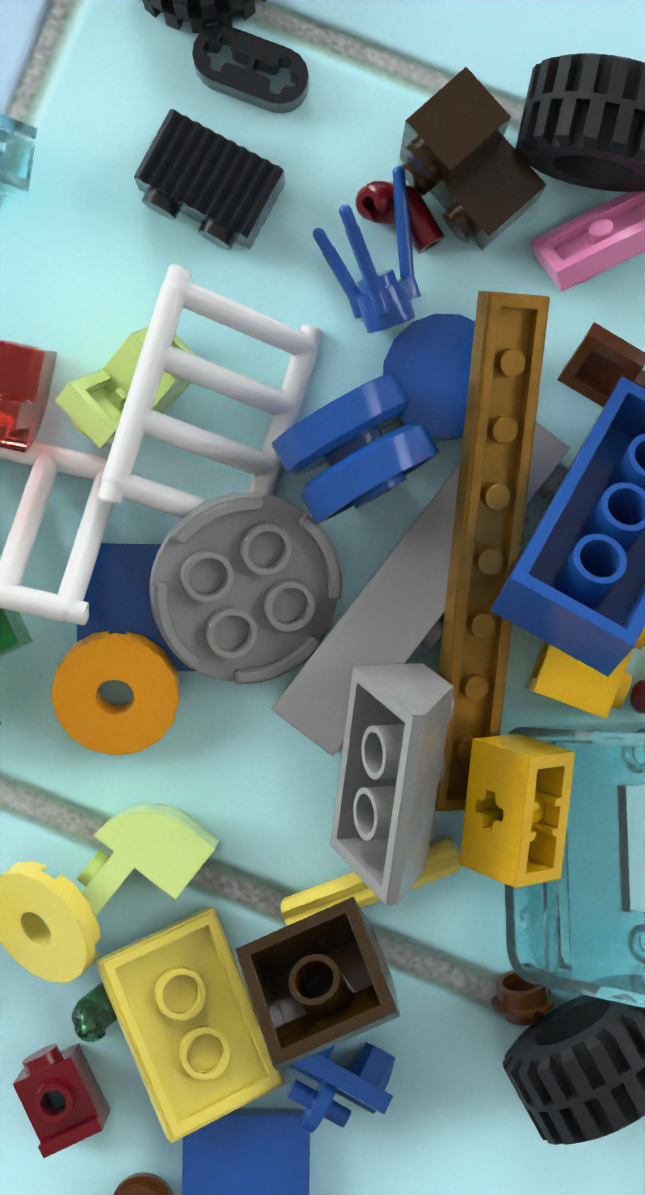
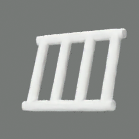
[97,264,323,518]
[0,434,134,626]

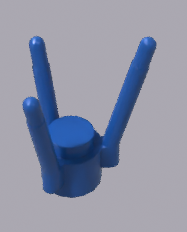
[313,166,421,333]

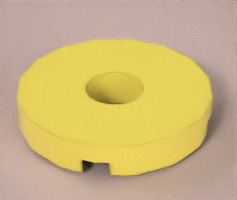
[0,861,101,983]

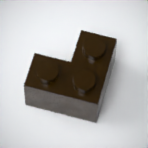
[399,67,547,250]

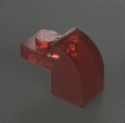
[0,339,58,453]

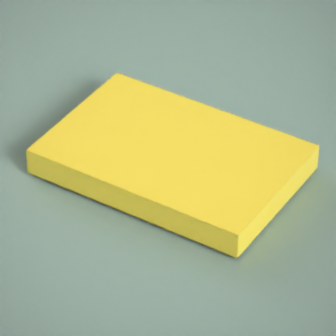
[94,907,286,1143]

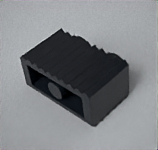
[134,109,285,250]

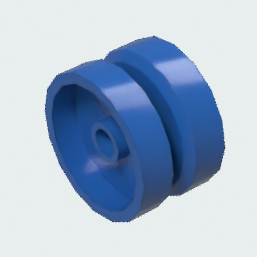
[272,373,440,524]

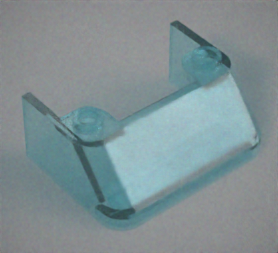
[504,722,645,1008]

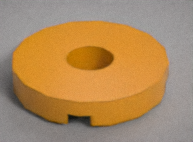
[51,631,180,755]

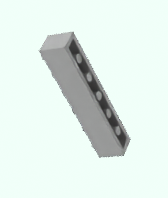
[271,422,570,757]

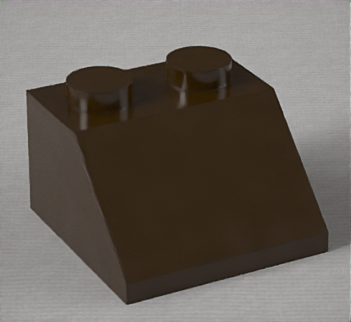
[235,897,401,1071]

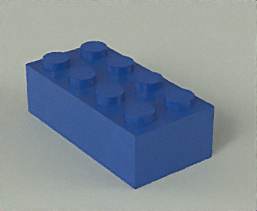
[490,377,645,677]

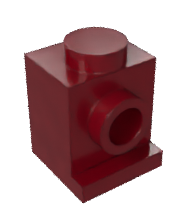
[13,1043,111,1159]

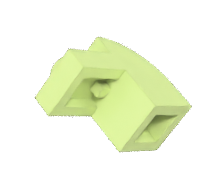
[55,326,196,448]
[77,803,220,916]

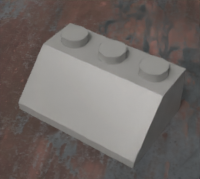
[330,663,455,906]

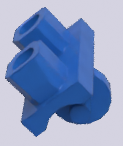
[287,1042,395,1133]

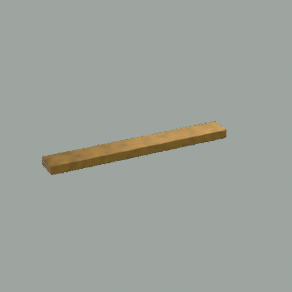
[435,290,550,811]

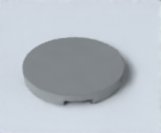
[149,492,342,684]

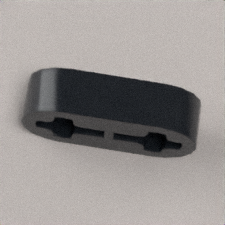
[192,24,309,114]

